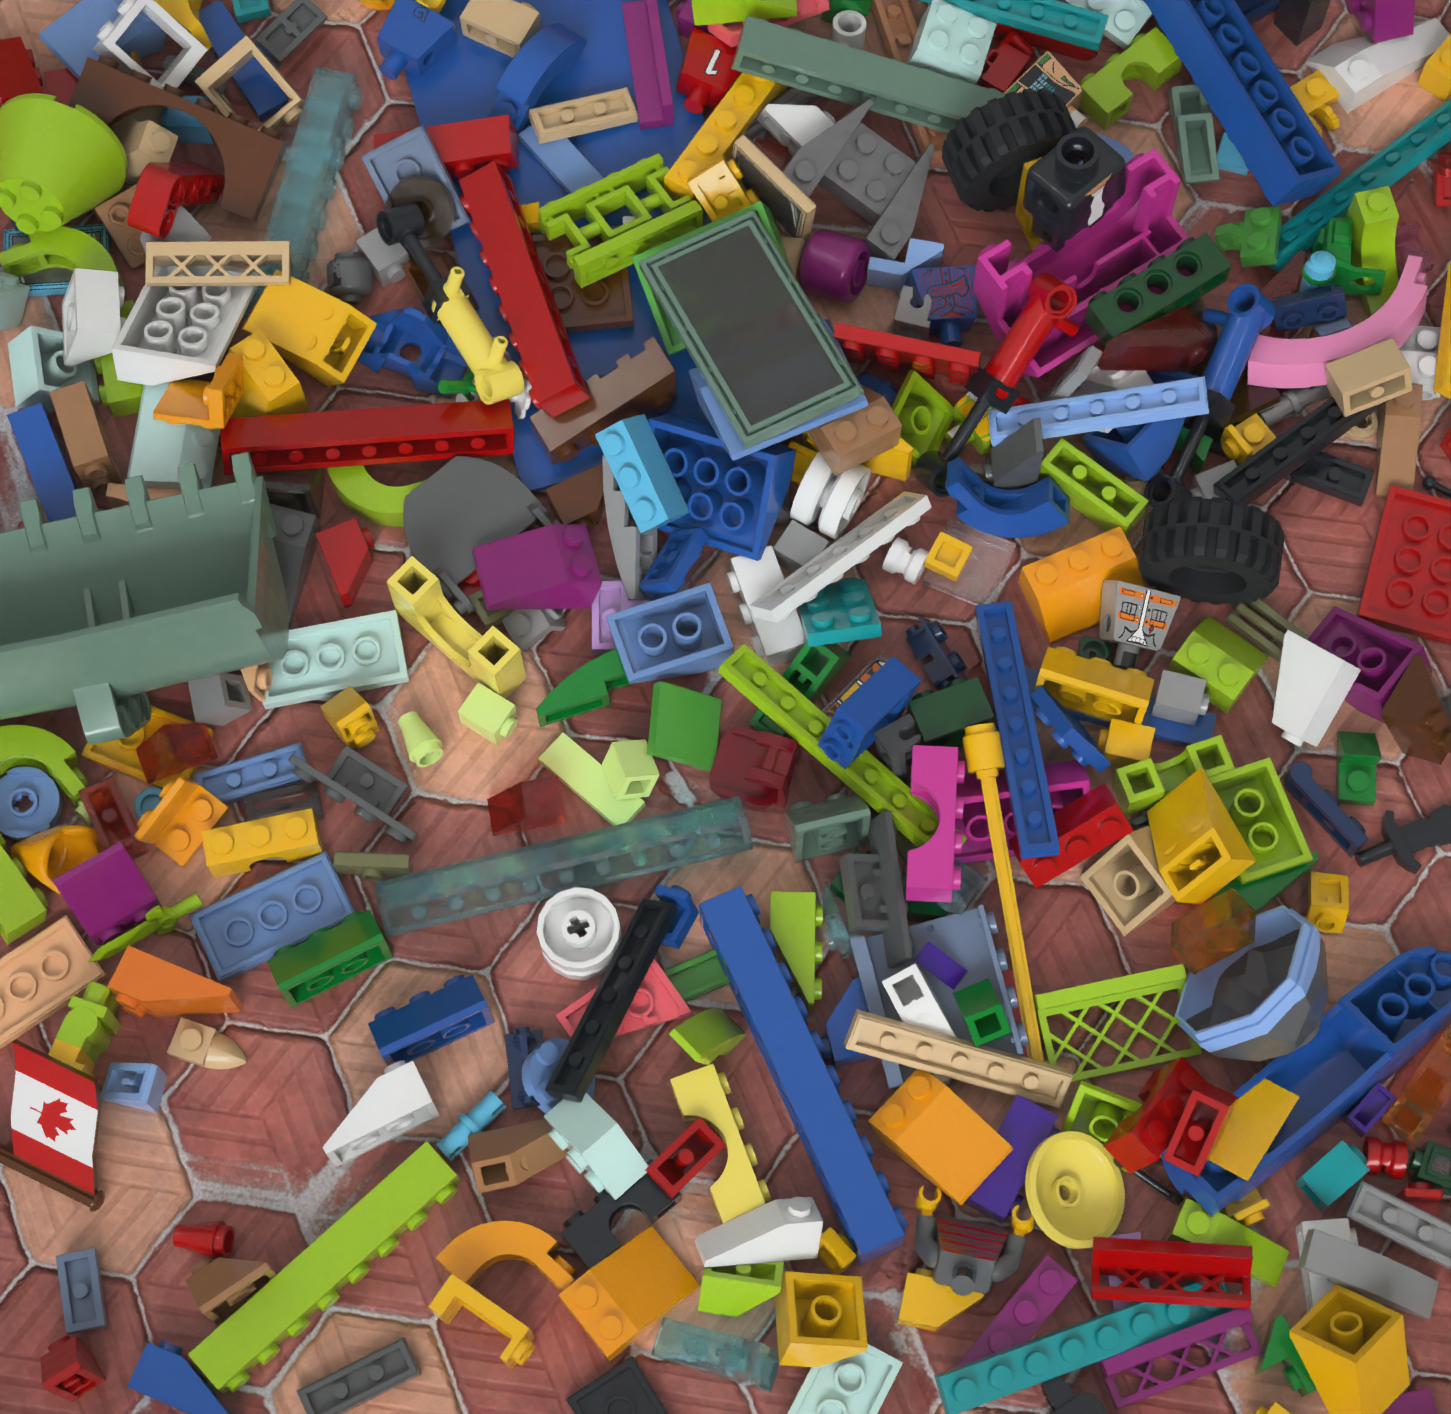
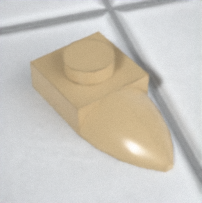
[167,1017,247,1070]

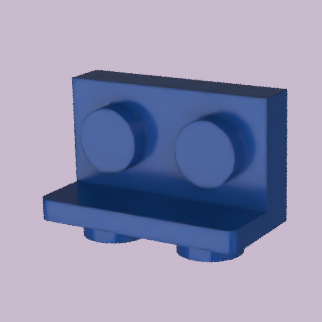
[639,527,709,601]

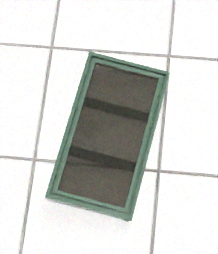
[639,211,864,450]

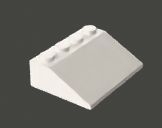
[112,266,259,386]

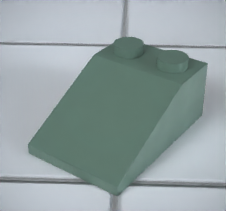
[784,793,871,863]

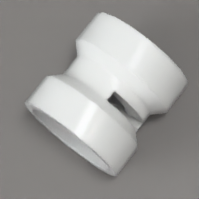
[882,537,929,585]

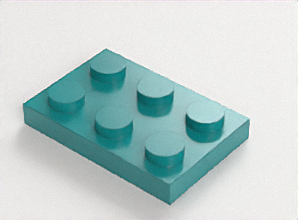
[797,578,882,647]

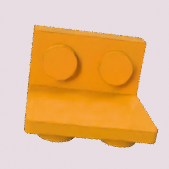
[153,353,244,429]
[134,777,231,867]

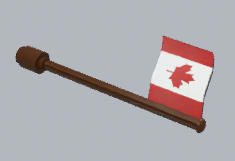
[0,1039,105,1212]

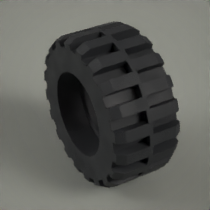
[942,89,1077,212]
[1138,496,1285,605]

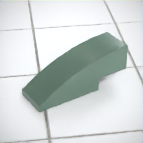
[1167,85,1220,185]

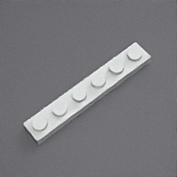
[749,491,932,623]

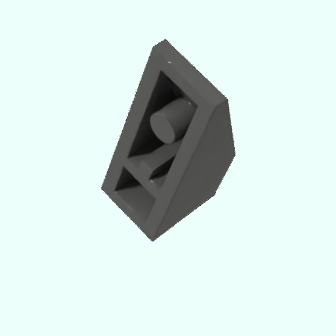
[983,418,1044,490]

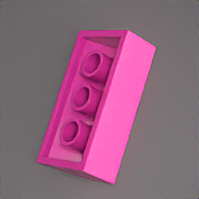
[954,760,1090,865]

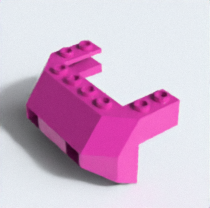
[973,149,1192,377]

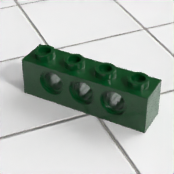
[1084,233,1232,353]

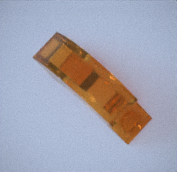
[1381,1023,1451,1144]

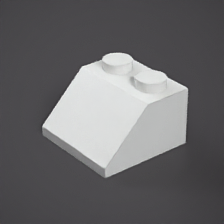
[62,268,126,366]

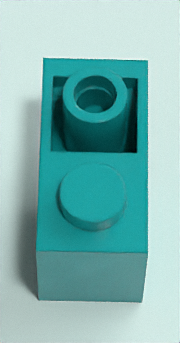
[1295,1140,1369,1212]

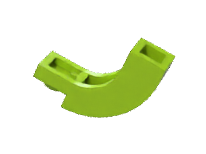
[0,226,126,294]
[327,465,426,527]
[0,725,89,808]

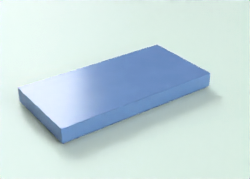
[189,851,355,983]

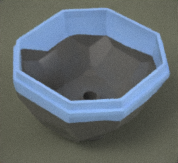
[1175,905,1328,1061]

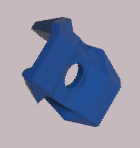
[357,307,468,398]

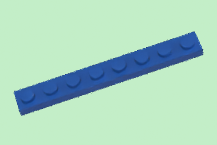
[975,601,1060,859]

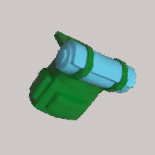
[1296,218,1386,299]

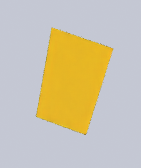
[1209,1073,1300,1181]

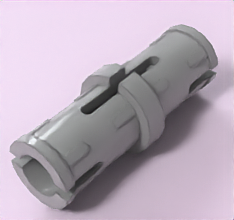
[1257,385,1329,428]

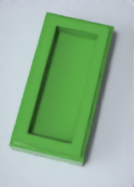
[663,948,730,1003]

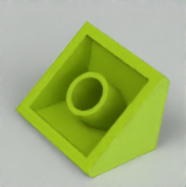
[891,370,954,466]
[1061,1080,1143,1173]

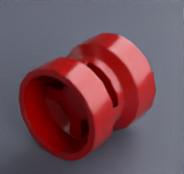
[1362,1136,1408,1180]

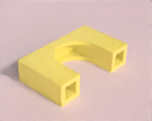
[386,556,527,699]

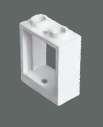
[93,0,208,90]

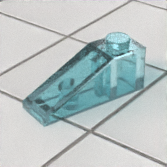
[651,1317,779,1393]

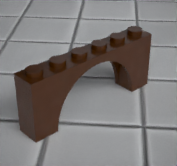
[68,55,288,222]

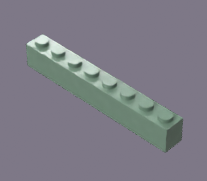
[731,16,1005,134]

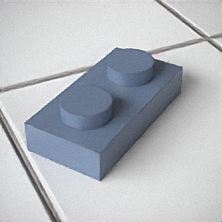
[56,1248,108,1335]

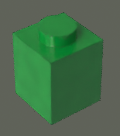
[953,978,1011,1047]

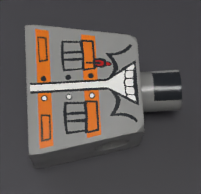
[1099,580,1181,669]

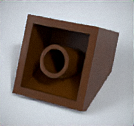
[1380,654,1451,765]

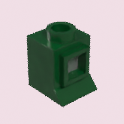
[1409,1140,1451,1196]

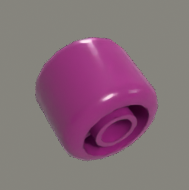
[798,229,871,304]

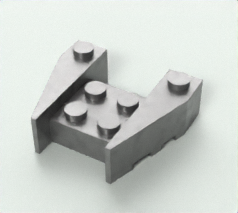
[782,99,935,260]

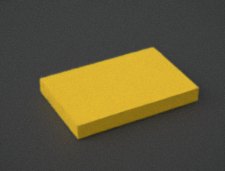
[81,705,214,790]

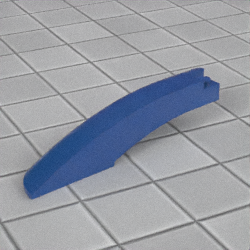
[1161,946,1451,1217]

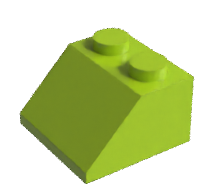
[1168,616,1269,714]

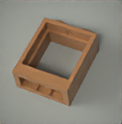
[49,381,123,494]

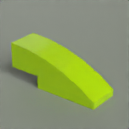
[669,1008,747,1065]

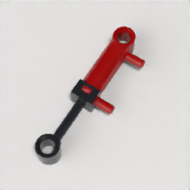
[914,273,1079,497]

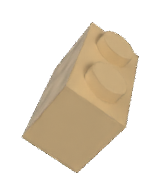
[460,0,542,58]
[1325,338,1413,417]

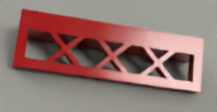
[1091,1237,1253,1309]

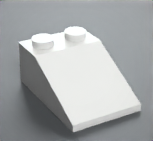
[323,1060,440,1167]

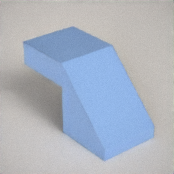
[866,238,944,291]

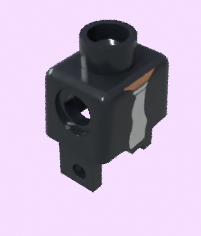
[1023,126,1126,252]

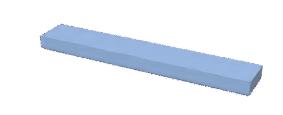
[989,376,1209,447]

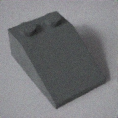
[270,504,322,629]

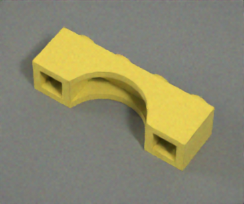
[670,1064,772,1224]

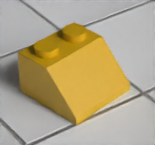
[774,1271,868,1367]

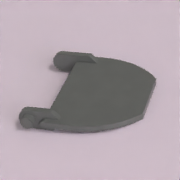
[403,456,560,615]

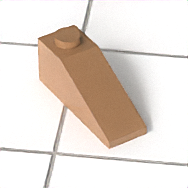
[1375,384,1423,498]

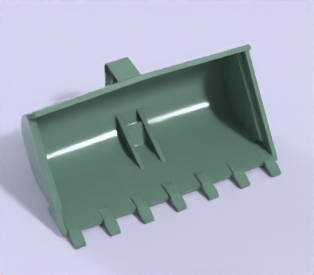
[0,452,290,745]

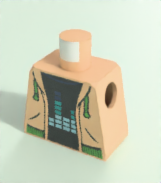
[1004,51,1088,128]

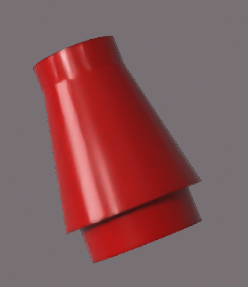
[173,1221,234,1260]

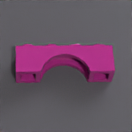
[905,745,965,903]

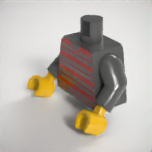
[915,1185,1035,1296]

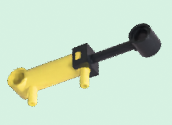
[376,203,524,405]

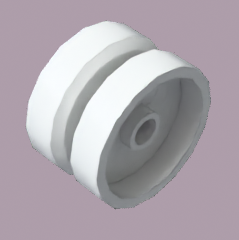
[790,451,871,540]
[537,887,622,980]

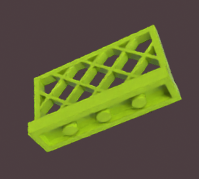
[1033,963,1202,1082]

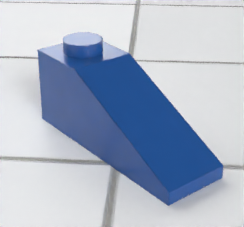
[127,1340,232,1414]

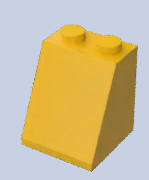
[229,329,310,418]
[1289,1284,1410,1414]

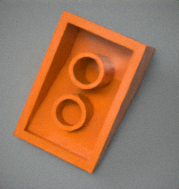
[108,945,244,1018]

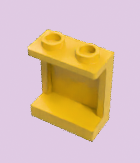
[428,1274,535,1369]

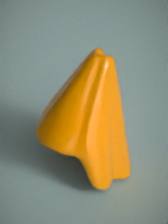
[11,825,106,895]

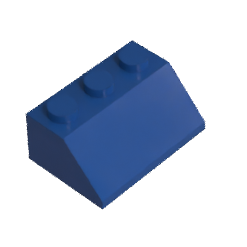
[368,975,494,1066]

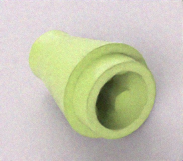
[398,711,443,767]

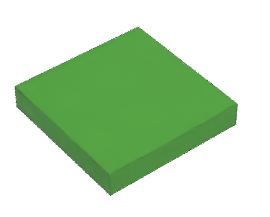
[647,681,722,771]

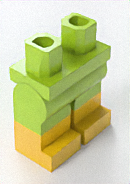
[48,981,121,1083]

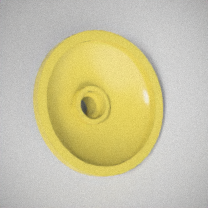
[1025,1131,1125,1249]

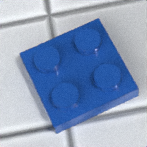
[1030,685,1111,774]

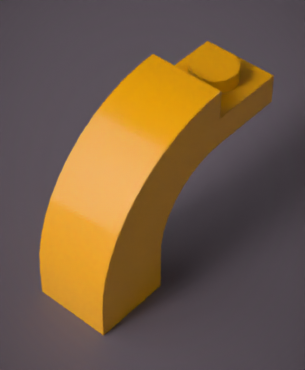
[436,1221,575,1292]

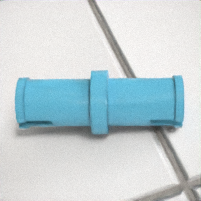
[435,1090,507,1162]

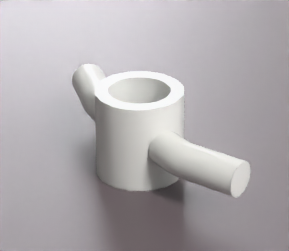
[831,10,867,49]

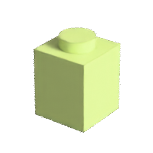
[458,682,518,745]
[602,739,660,800]

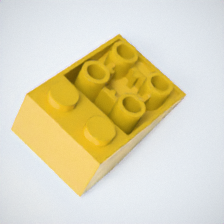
[242,269,377,387]
[1147,768,1256,904]

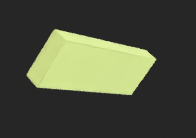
[538,732,646,832]

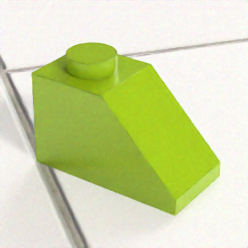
[698,1261,784,1317]

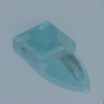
[822,881,853,959]

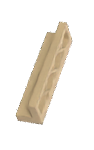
[145,241,293,286]

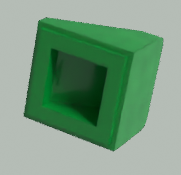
[1174,426,1213,473]

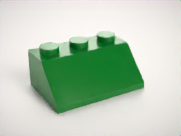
[267,910,393,1008]

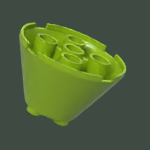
[0,93,128,234]

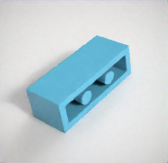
[595,414,690,533]

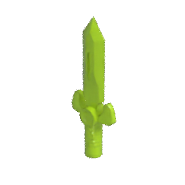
[88,892,203,962]

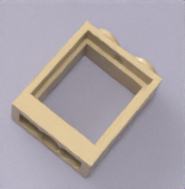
[195,35,306,132]

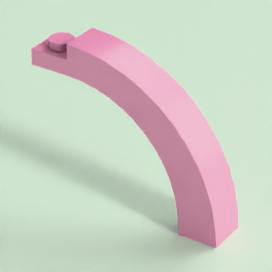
[1247,255,1428,388]

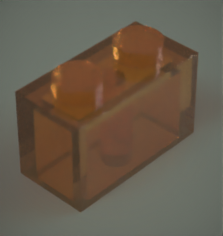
[1170,888,1256,975]

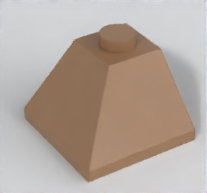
[185,1258,278,1324]

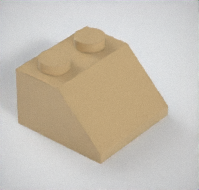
[1080,825,1176,936]

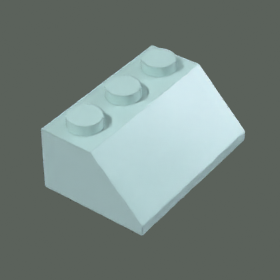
[127,382,220,490]

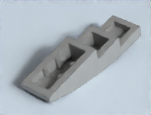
[602,455,657,601]
[1298,1229,1439,1320]

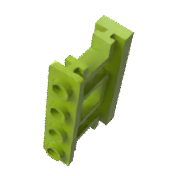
[538,153,703,288]

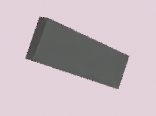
[297,1337,421,1414]

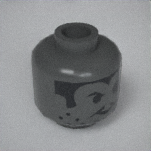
[326,252,373,305]

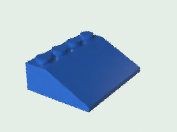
[649,413,796,561]

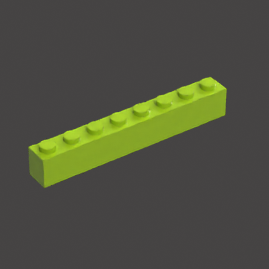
[188,1141,461,1394]

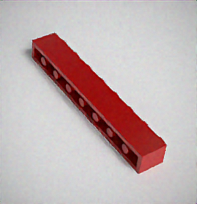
[459,160,590,418]
[220,399,514,475]

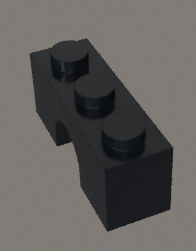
[561,1158,682,1270]

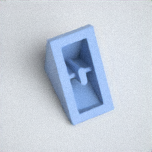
[100,1062,168,1113]

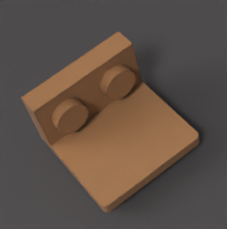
[91,182,146,268]

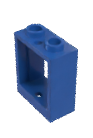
[818,656,922,769]

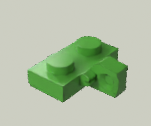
[1215,206,1282,268]

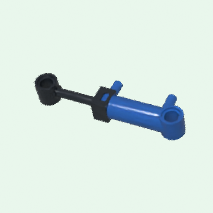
[1144,284,1276,508]

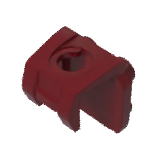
[709,727,802,809]

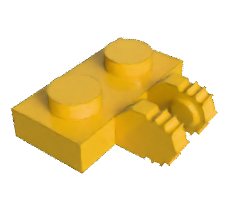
[1290,69,1340,137]

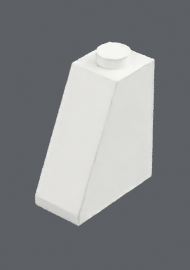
[1272,630,1361,747]

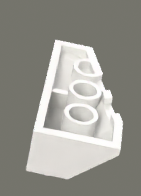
[1306,18,1450,114]

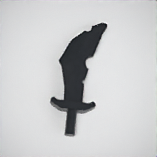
[1354,804,1451,874]

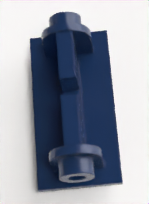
[1272,283,1348,333]
[906,616,968,690]
[505,1027,544,1110]

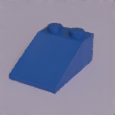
[1082,366,1197,482]

